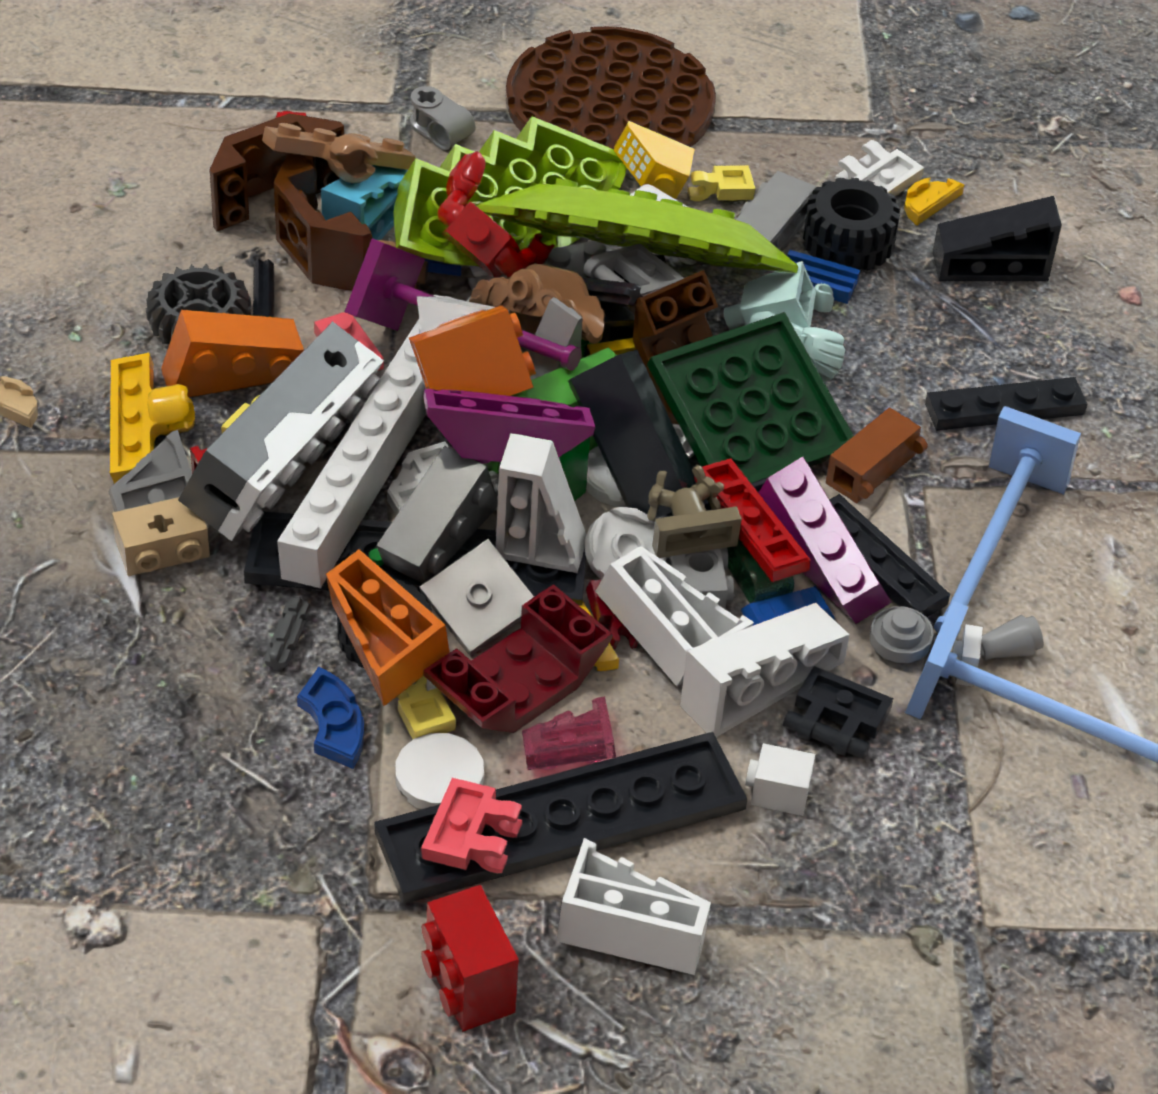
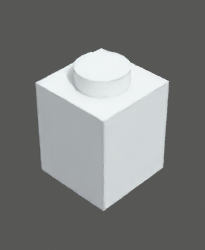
[745,743,816,816]

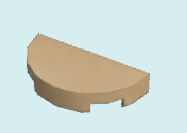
[0,376,38,428]

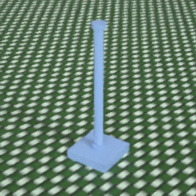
[934,406,1081,637]
[905,600,1158,763]

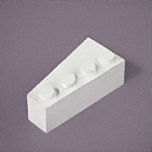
[680,603,850,737]

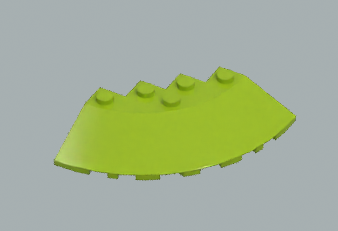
[393,116,627,267]
[478,179,798,273]

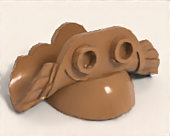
[469,264,605,344]

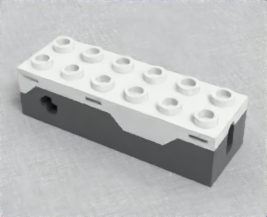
[178,321,384,541]

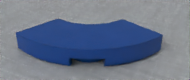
[297,667,364,769]

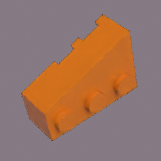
[161,310,304,397]
[326,549,450,706]

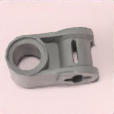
[410,86,476,150]

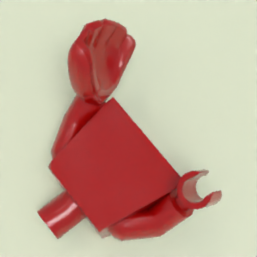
[437,151,555,278]

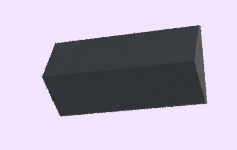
[568,350,696,517]

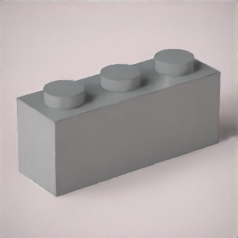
[736,171,816,275]

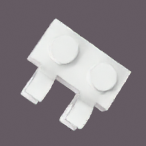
[835,140,924,197]

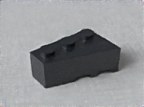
[932,196,1062,281]

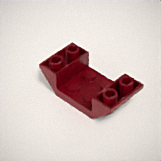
[423,584,612,733]

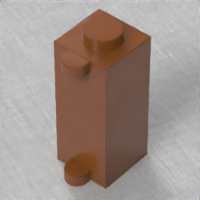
[826,407,928,504]

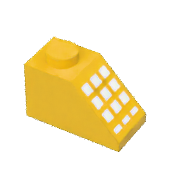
[614,121,695,199]

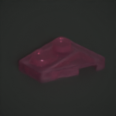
[522,696,616,770]

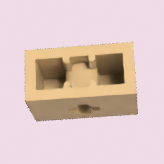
[112,497,210,576]

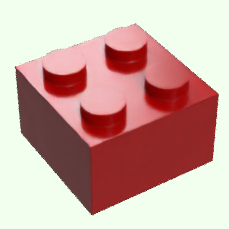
[421,884,519,1032]

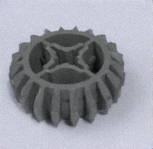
[146,264,251,344]

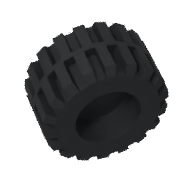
[803,177,900,271]

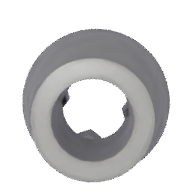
[980,615,1044,661]

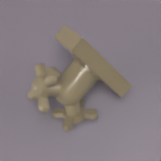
[647,465,742,558]

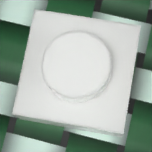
[952,624,983,687]

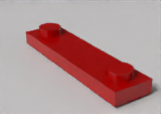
[694,459,811,582]

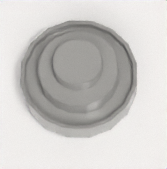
[869,606,934,663]

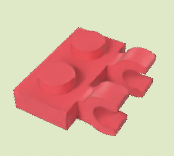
[421,778,522,873]

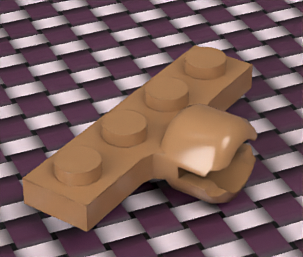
[262,123,416,184]

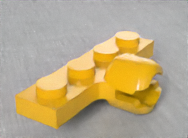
[110,353,195,484]

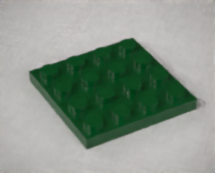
[647,312,854,483]

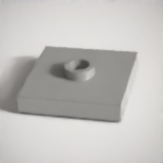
[419,539,534,657]

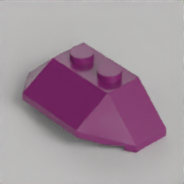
[423,389,595,464]

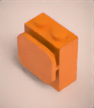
[409,306,536,396]

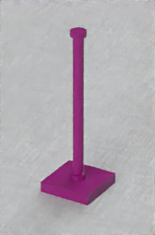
[344,238,581,371]

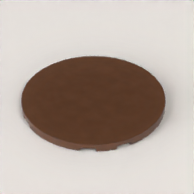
[506,26,716,149]

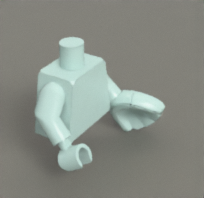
[724,261,845,382]

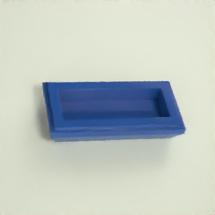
[741,586,835,626]

